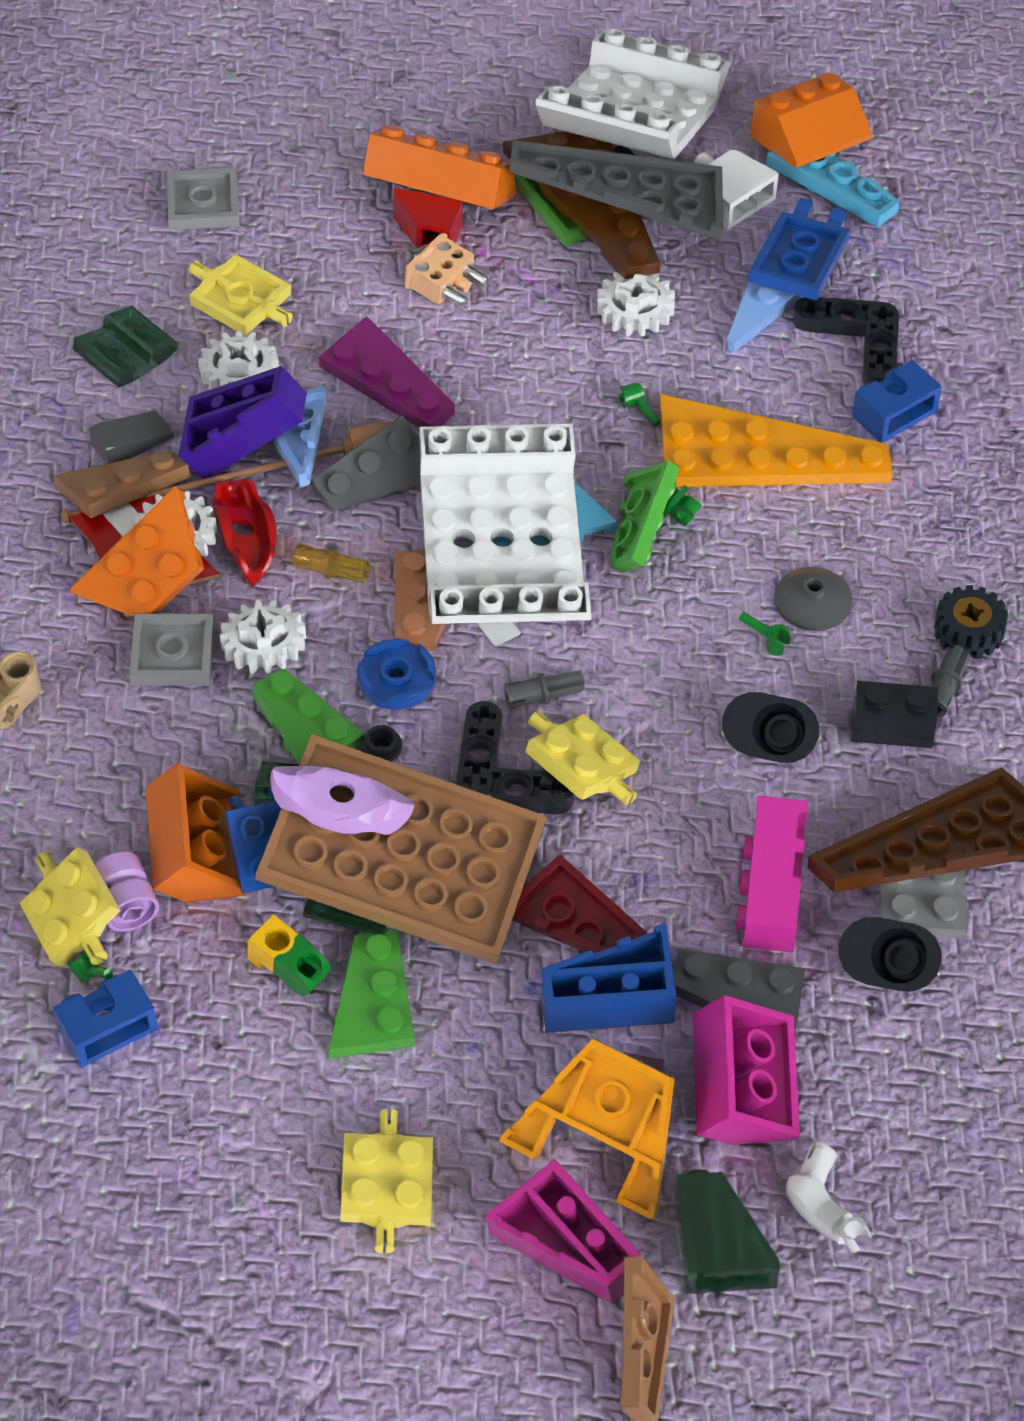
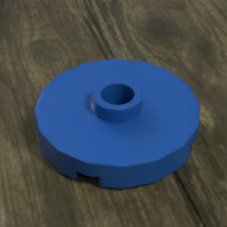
[357,639,437,710]

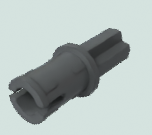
[931,644,970,717]
[504,671,585,709]

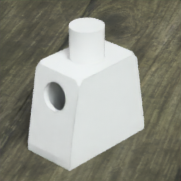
[694,150,778,230]

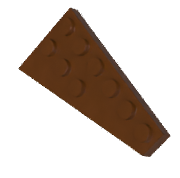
[503,131,660,279]
[807,767,1024,893]

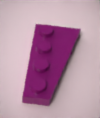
[319,316,455,428]

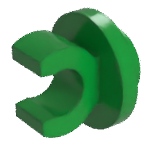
[663,485,702,527]

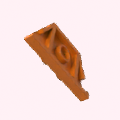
[70,486,204,617]

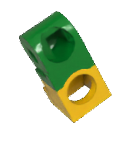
[247,914,331,996]

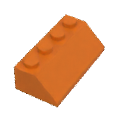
[363,125,517,210]

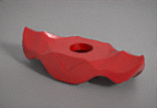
[213,478,277,587]

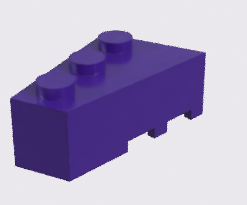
[178,366,307,479]

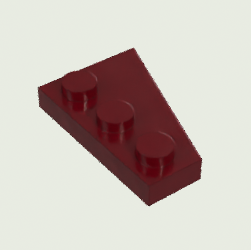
[512,854,647,954]

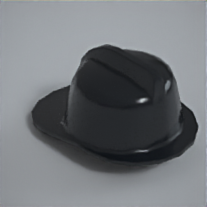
[722,692,819,763]
[838,917,942,992]

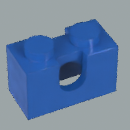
[852,360,942,443]
[53,969,158,1068]

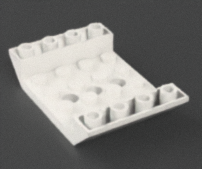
[535,29,730,160]
[419,424,591,624]

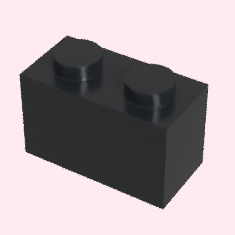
[851,680,938,748]

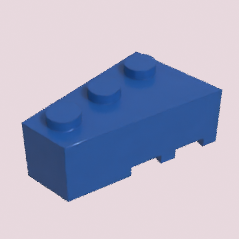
[541,923,676,1033]

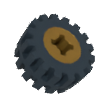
[934,585,1008,659]

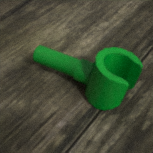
[619,383,661,427]
[738,611,790,656]
[67,950,113,983]

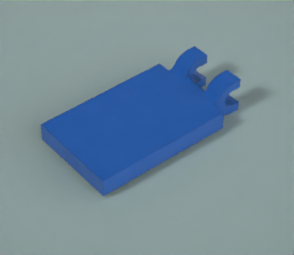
[748,198,850,301]

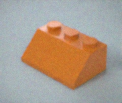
[749,72,872,168]
[146,763,247,902]

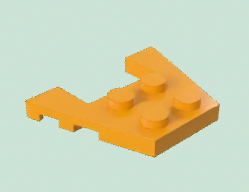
[499,1039,675,1220]

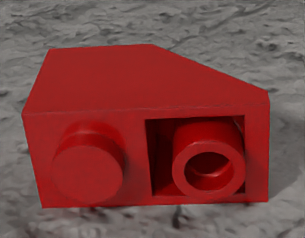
[393,188,463,248]

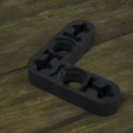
[793,297,899,384]
[456,701,574,815]

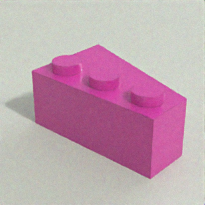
[736,796,809,953]
[484,1159,643,1304]

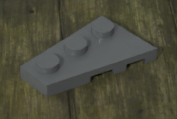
[310,415,420,512]
[674,948,805,1034]

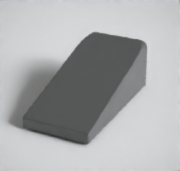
[89,410,175,464]

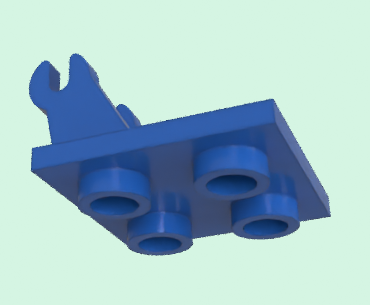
[225,788,282,894]

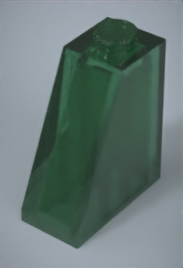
[675,1169,780,1294]

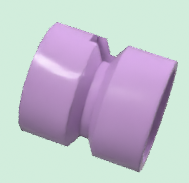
[95,851,160,932]

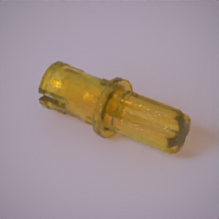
[292,543,371,583]

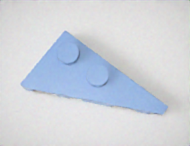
[727,246,802,353]
[272,385,327,487]

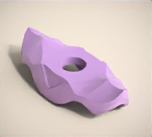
[270,766,414,835]

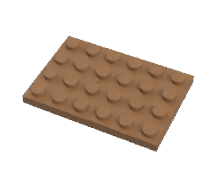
[255,734,547,964]

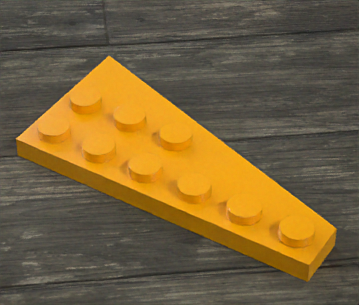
[659,394,892,487]

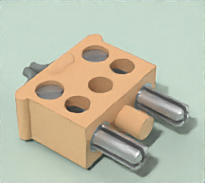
[405,233,490,307]

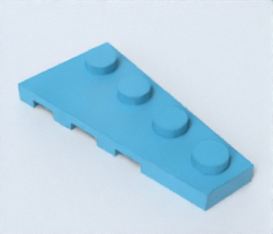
[765,151,900,227]

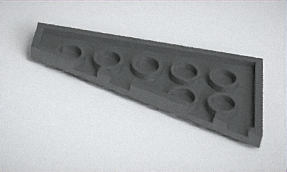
[509,140,723,241]

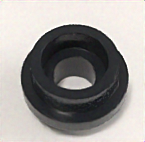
[362,725,402,762]

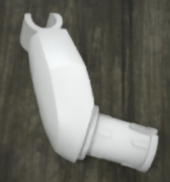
[786,1143,872,1253]

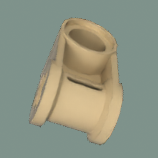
[0,651,42,730]

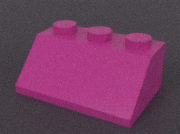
[693,995,800,1145]

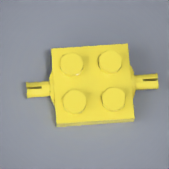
[189,254,292,336]
[525,711,640,806]
[19,847,121,967]
[340,1108,433,1254]

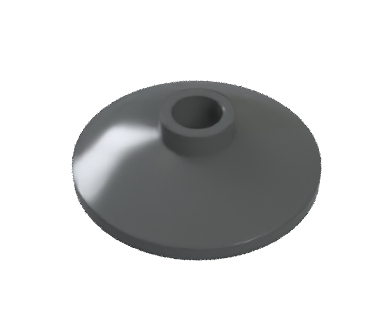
[774,567,852,631]

